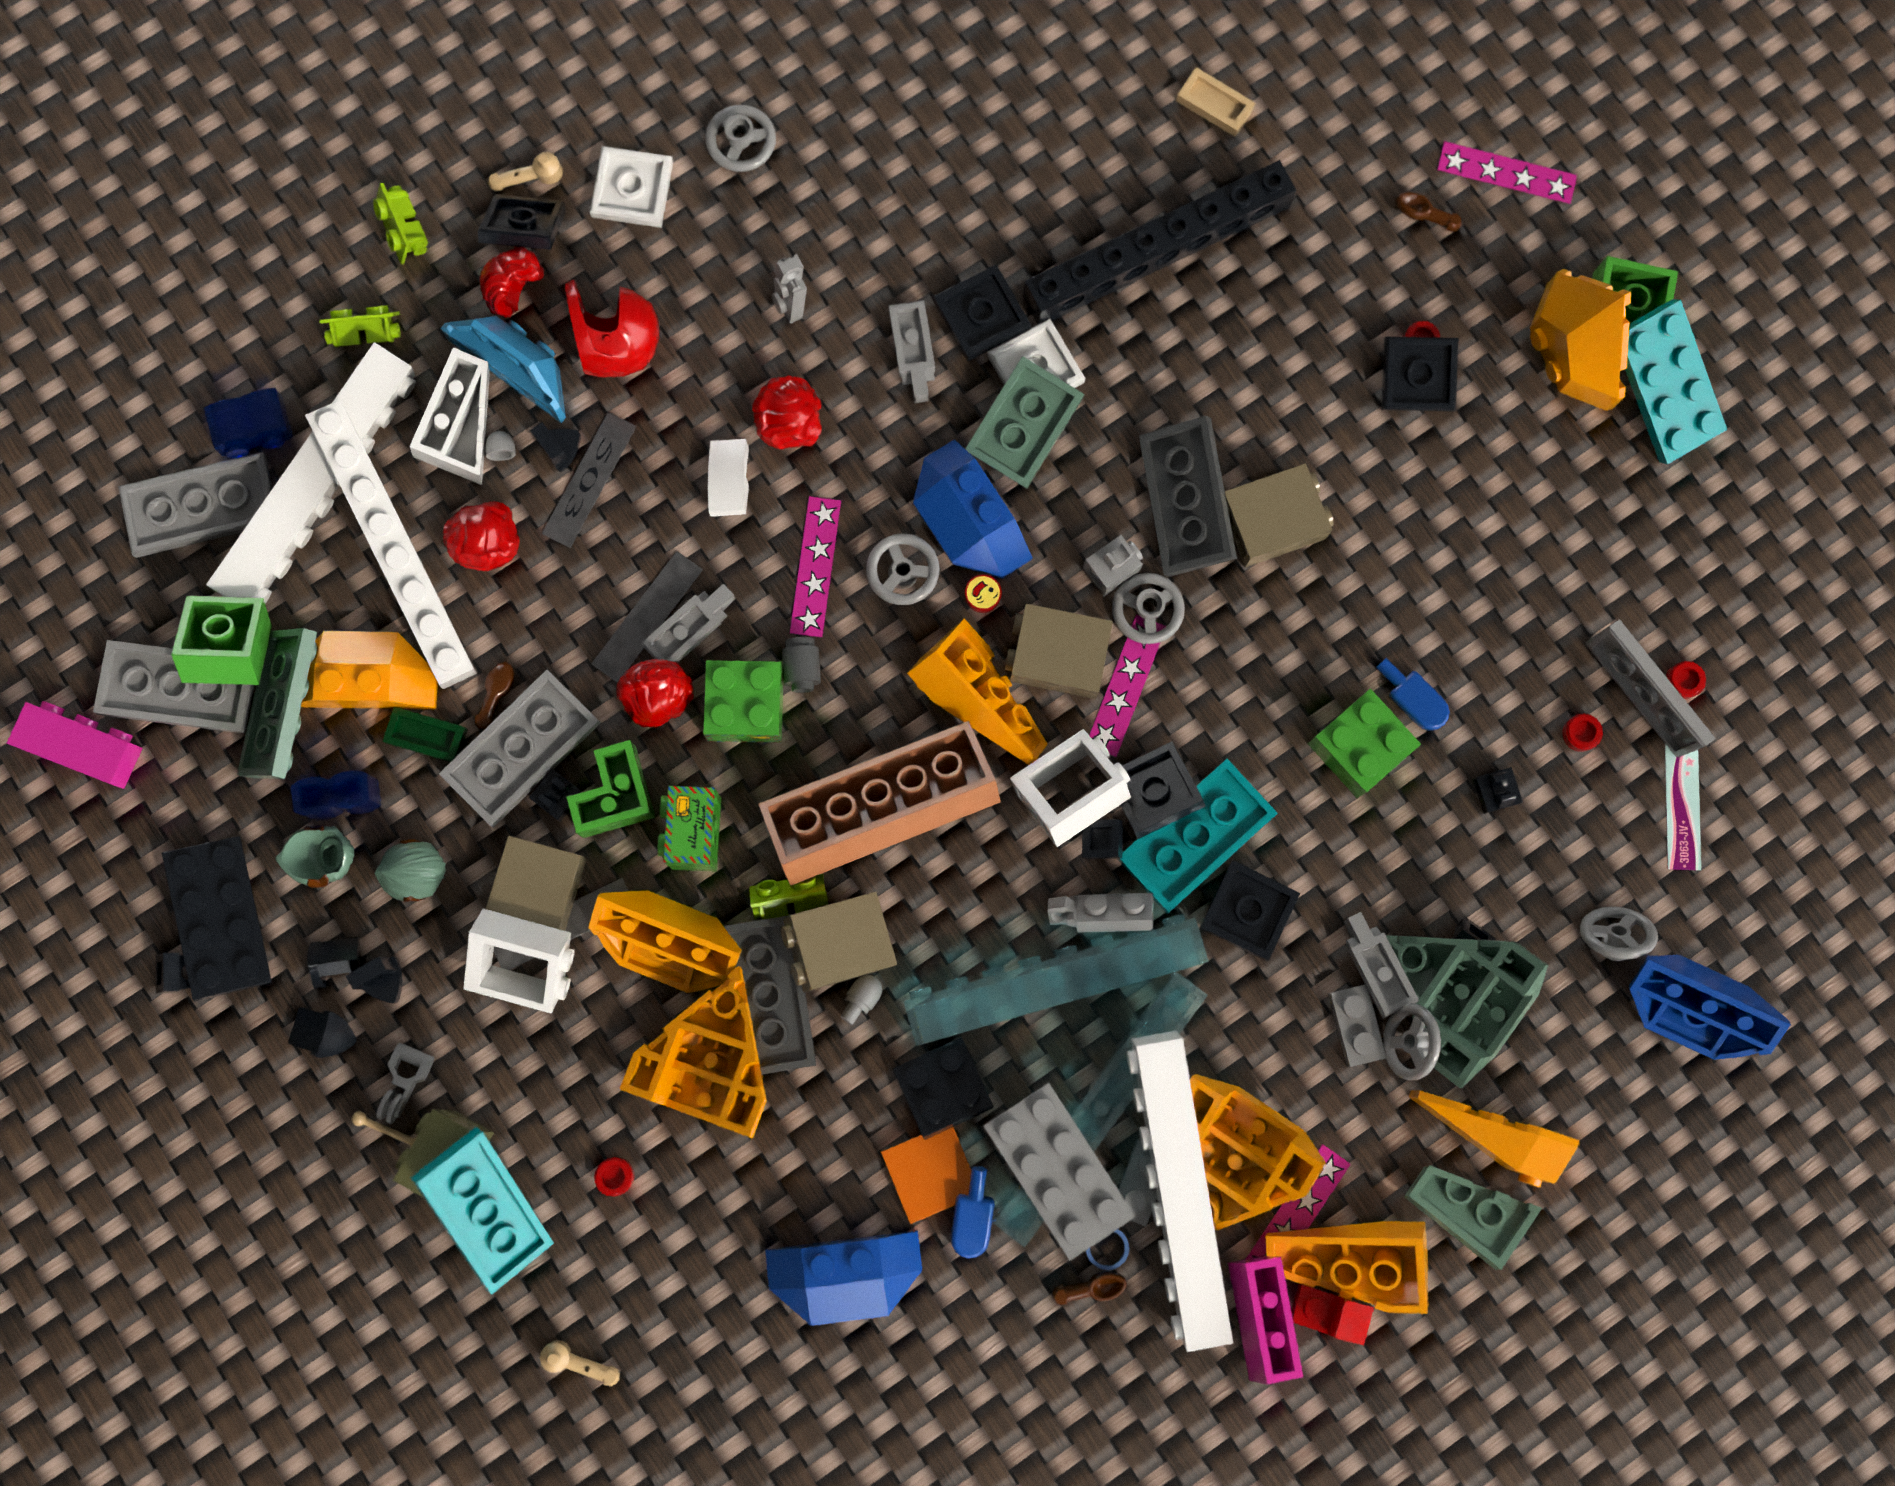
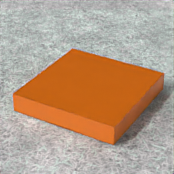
[881,1127,972,1224]

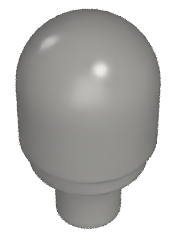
[840,975,882,1025]

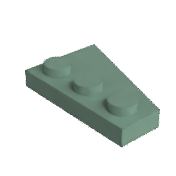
[1404,1165,1542,1270]

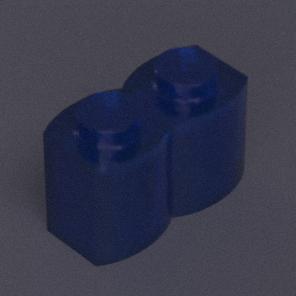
[204,388,293,459]
[291,771,381,820]

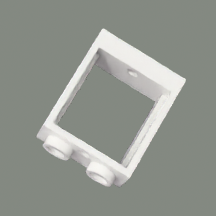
[1010,729,1131,847]
[464,909,574,1013]

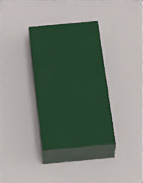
[382,707,468,762]

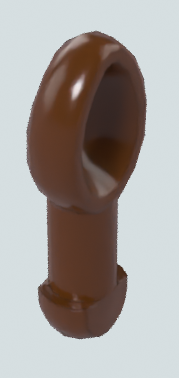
[1396,192,1462,232]
[474,661,515,730]
[1052,1271,1127,1305]

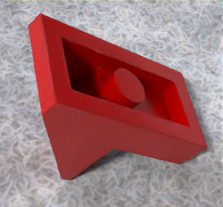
[1291,1283,1374,1345]

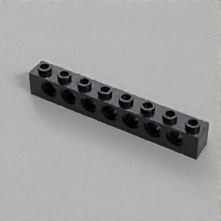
[1023,160,1297,325]

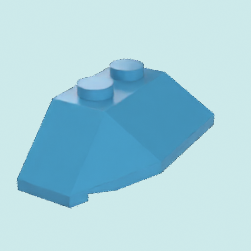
[440,316,566,423]

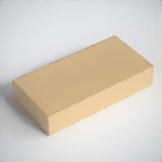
[1176,67,1256,137]

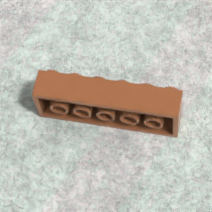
[758,721,1001,886]

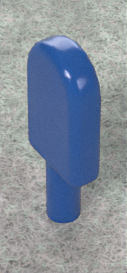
[1376,658,1450,731]
[951,1166,995,1259]

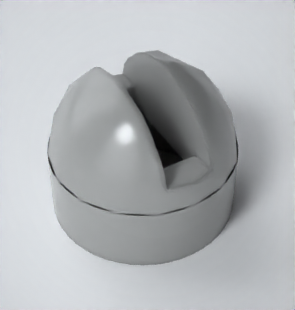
[485,431,516,461]

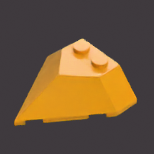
[1530,269,1631,411]
[619,966,766,1138]
[1190,1074,1326,1230]

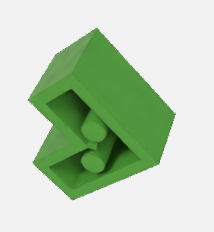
[567,740,655,838]

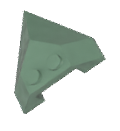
[1386,935,1548,1088]

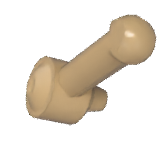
[488,152,563,191]
[540,1340,620,1386]

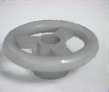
[705,105,776,172]
[866,533,940,605]
[1112,573,1185,644]
[1580,907,1658,961]
[1383,1003,1441,1081]

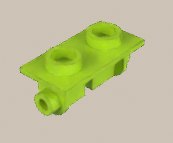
[373,183,428,264]
[319,305,401,348]
[749,873,829,920]

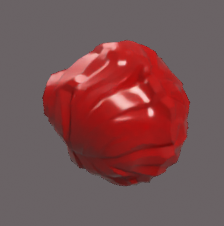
[480,246,544,318]
[752,375,822,449]
[442,501,520,571]
[616,659,694,727]

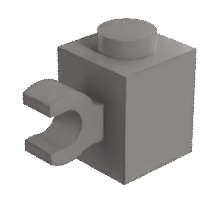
[1083,535,1143,597]

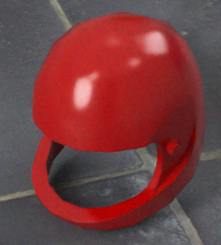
[565,279,660,377]

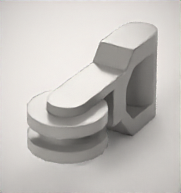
[376,1043,435,1124]

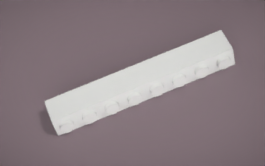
[206,342,416,604]
[305,400,477,689]
[1126,1031,1233,1352]

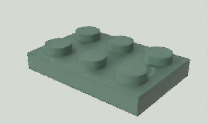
[965,356,1085,489]

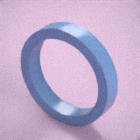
[1086,1229,1129,1270]

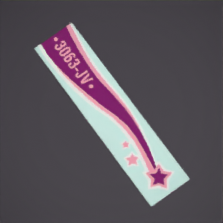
[1665,744,1701,870]

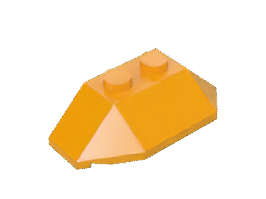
[301,631,438,709]
[588,890,742,993]

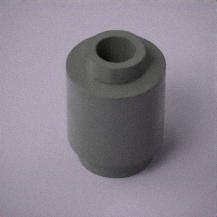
[782,637,821,693]

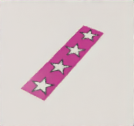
[1438,141,1577,204]
[790,496,841,637]
[1089,615,1166,757]
[1246,1144,1351,1259]

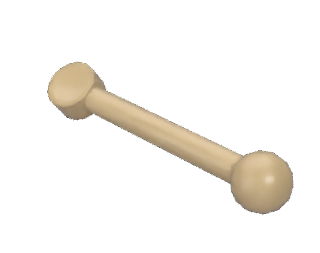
[352,1111,417,1147]

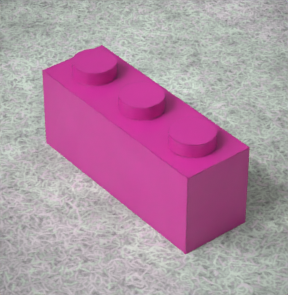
[6,701,143,789]
[1228,1256,1303,1384]

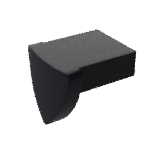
[530,422,581,472]
[307,937,361,989]
[346,956,403,1003]
[288,1007,357,1058]

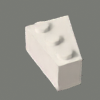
[410,347,490,485]

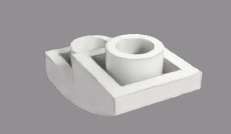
[708,439,749,516]

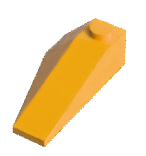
[907,618,1048,765]
[1409,1090,1579,1188]
[1265,1221,1428,1314]

